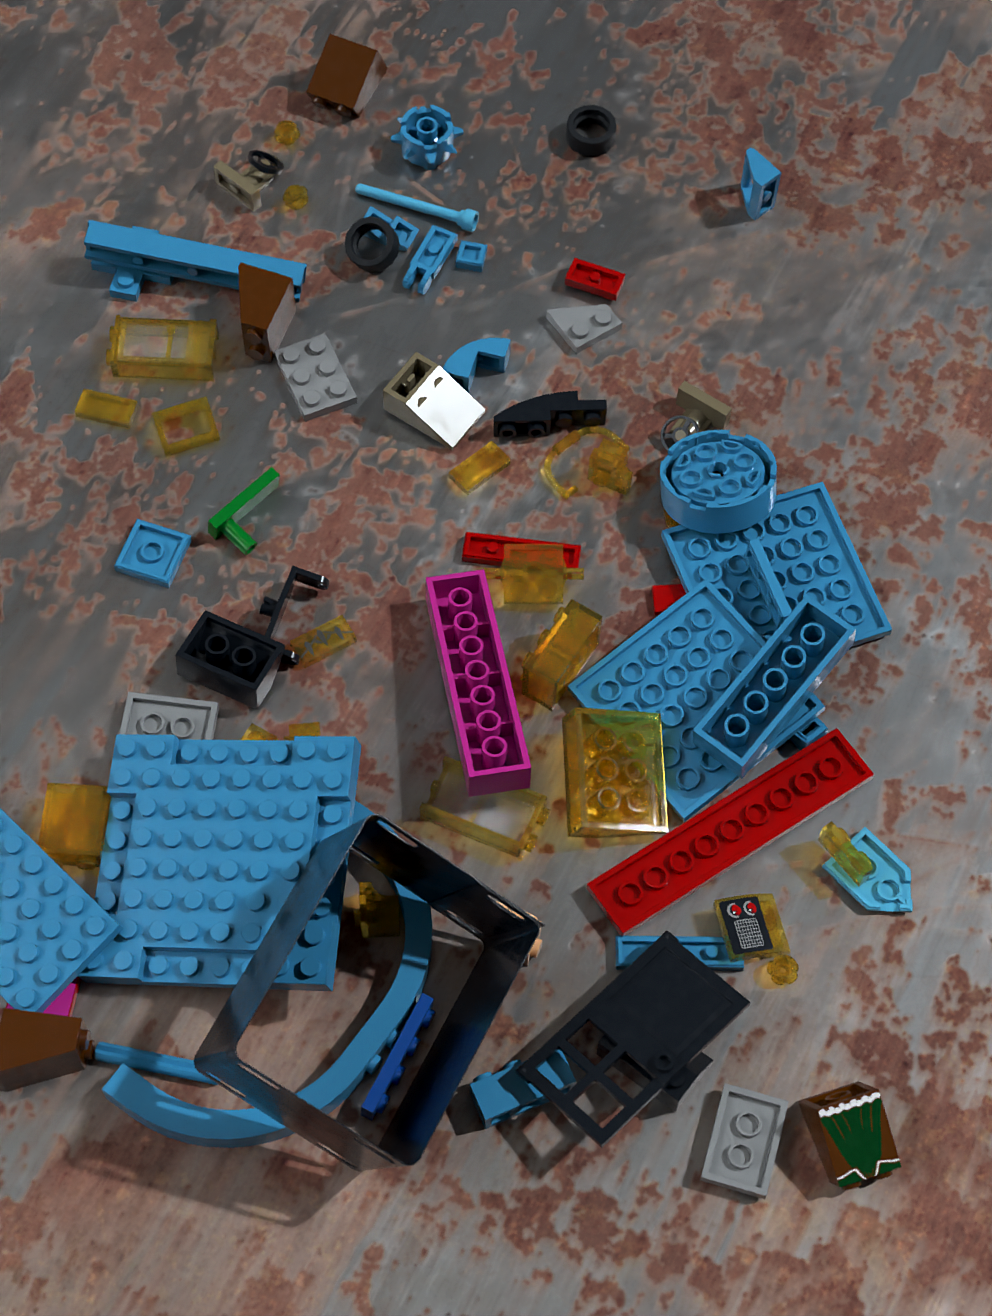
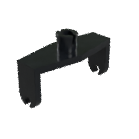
[259,566,330,665]

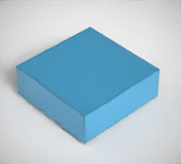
[455,240,488,272]

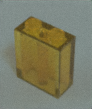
[38,783,111,870]

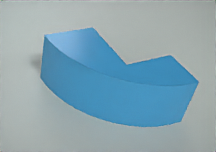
[443,338,511,393]

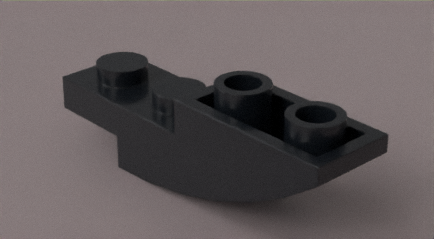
[493,391,607,438]

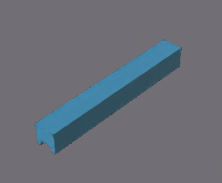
[84,220,307,302]

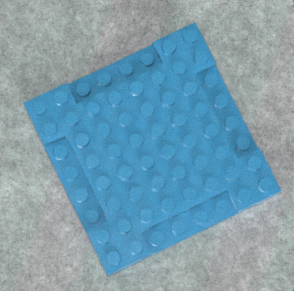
[78,734,362,992]

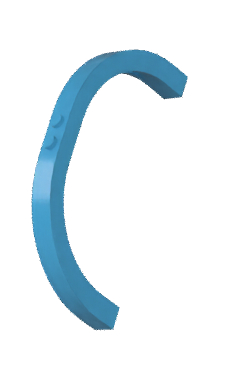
[102,800,433,1148]

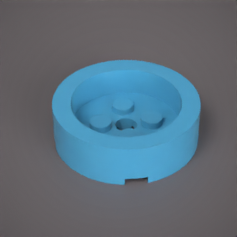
[660,430,777,534]

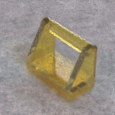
[151,396,220,457]

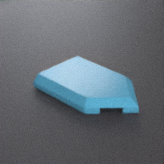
[822,827,913,913]

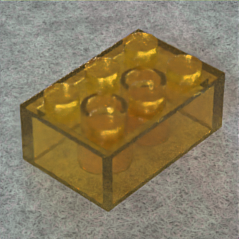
[520,599,603,711]

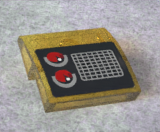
[713,893,791,963]

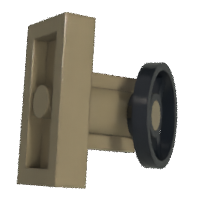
[213,150,284,212]
[661,381,732,451]

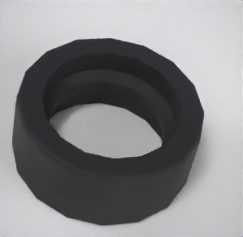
[566,105,617,157]
[345,216,400,272]

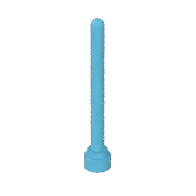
[355,184,479,232]

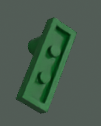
[208,467,280,555]

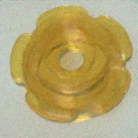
[274,120,300,145]
[283,185,309,210]
[767,954,799,985]

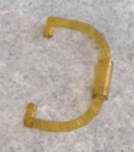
[544,426,630,499]

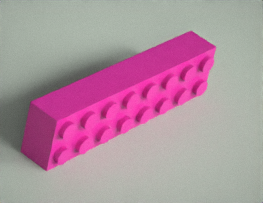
[426,569,531,797]

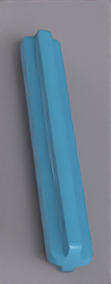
[94,1042,221,1085]

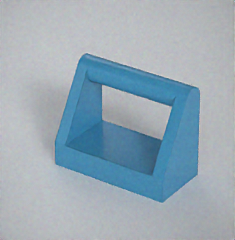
[740,148,781,220]

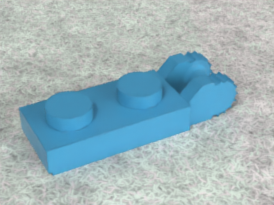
[402,225,458,295]

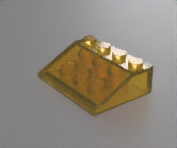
[562,707,668,838]

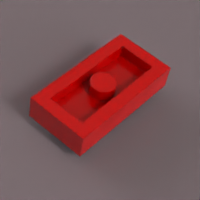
[564,257,626,301]

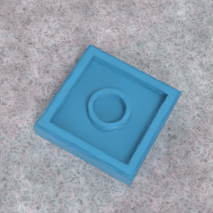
[114,519,192,588]

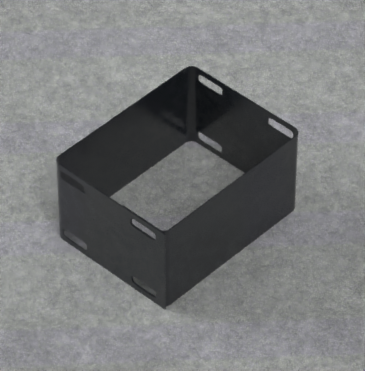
[194,814,545,1171]

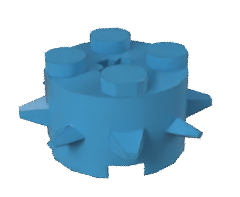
[391,105,463,170]

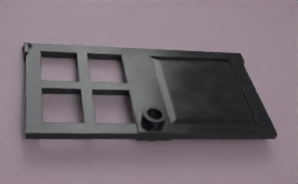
[515,930,750,1148]

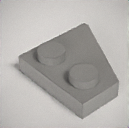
[546,304,622,354]

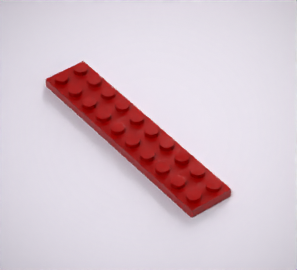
[586,728,874,936]

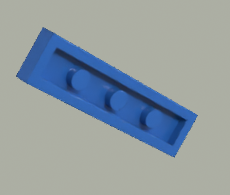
[361,993,436,1121]

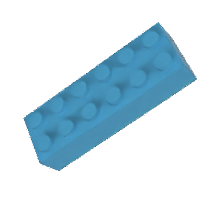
[693,594,856,779]

